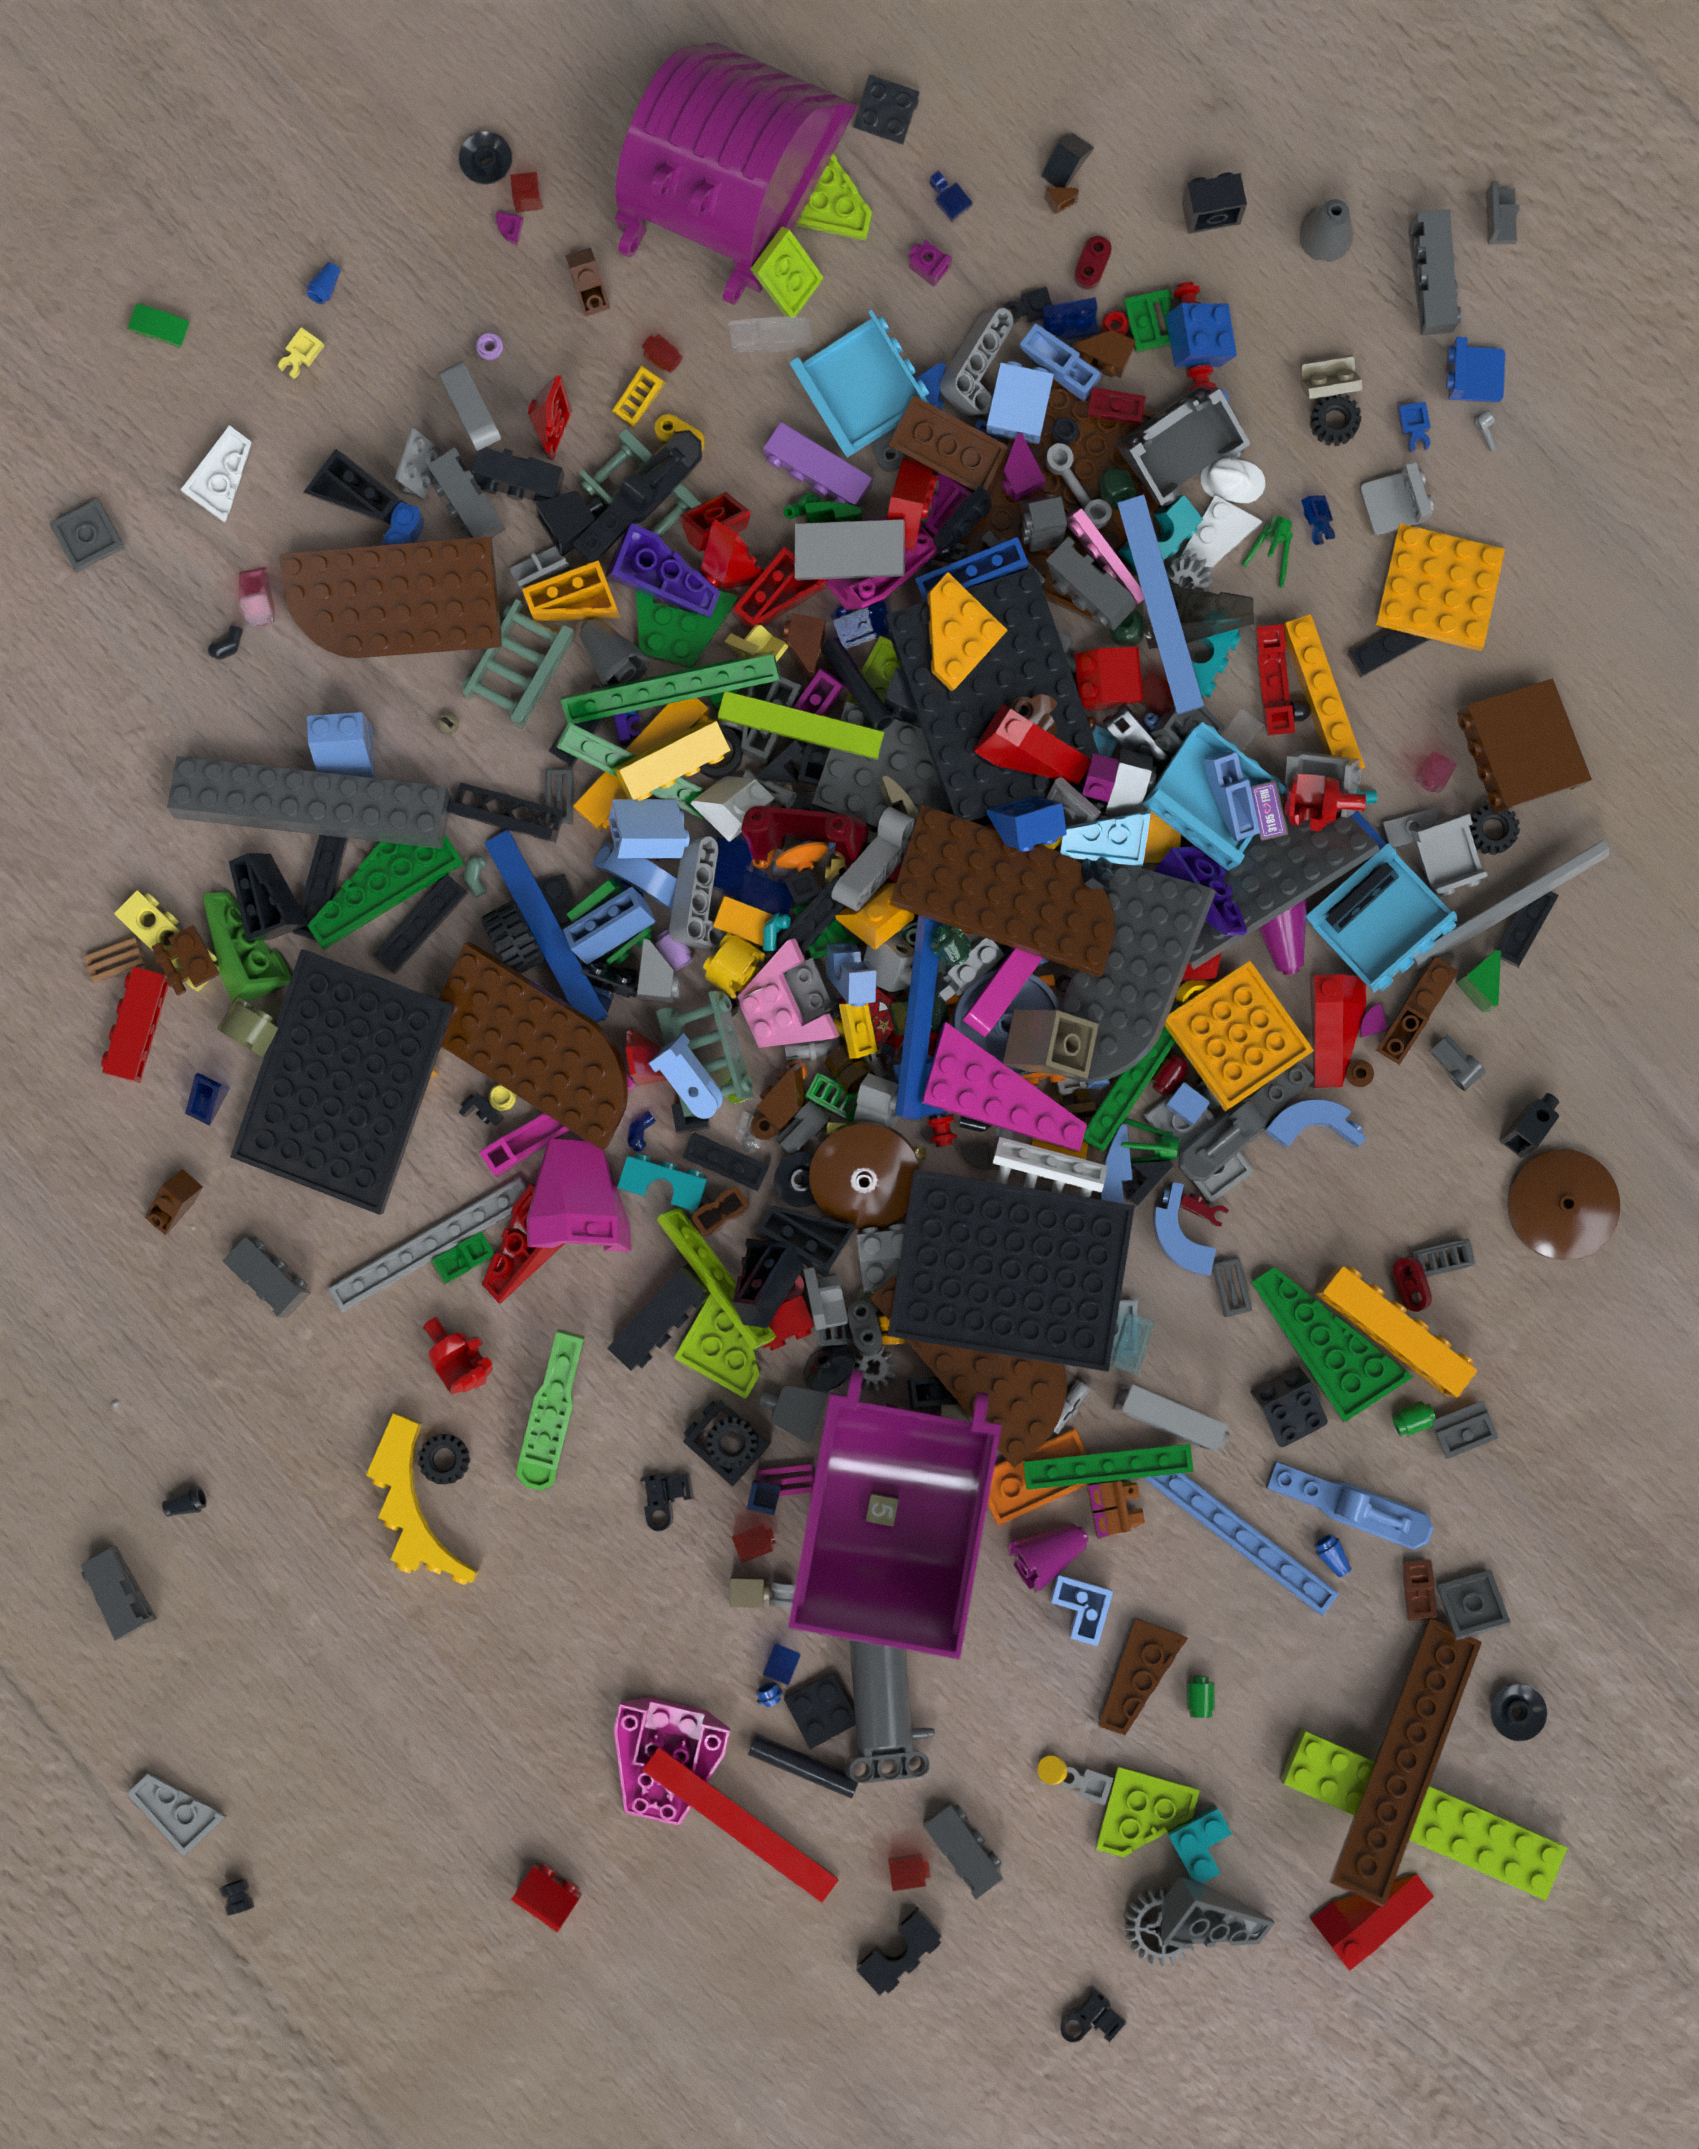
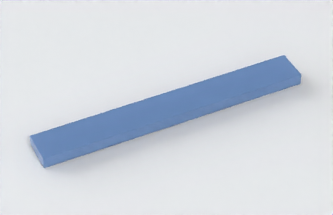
[1118,495,1204,715]
[1143,1473,1339,1616]

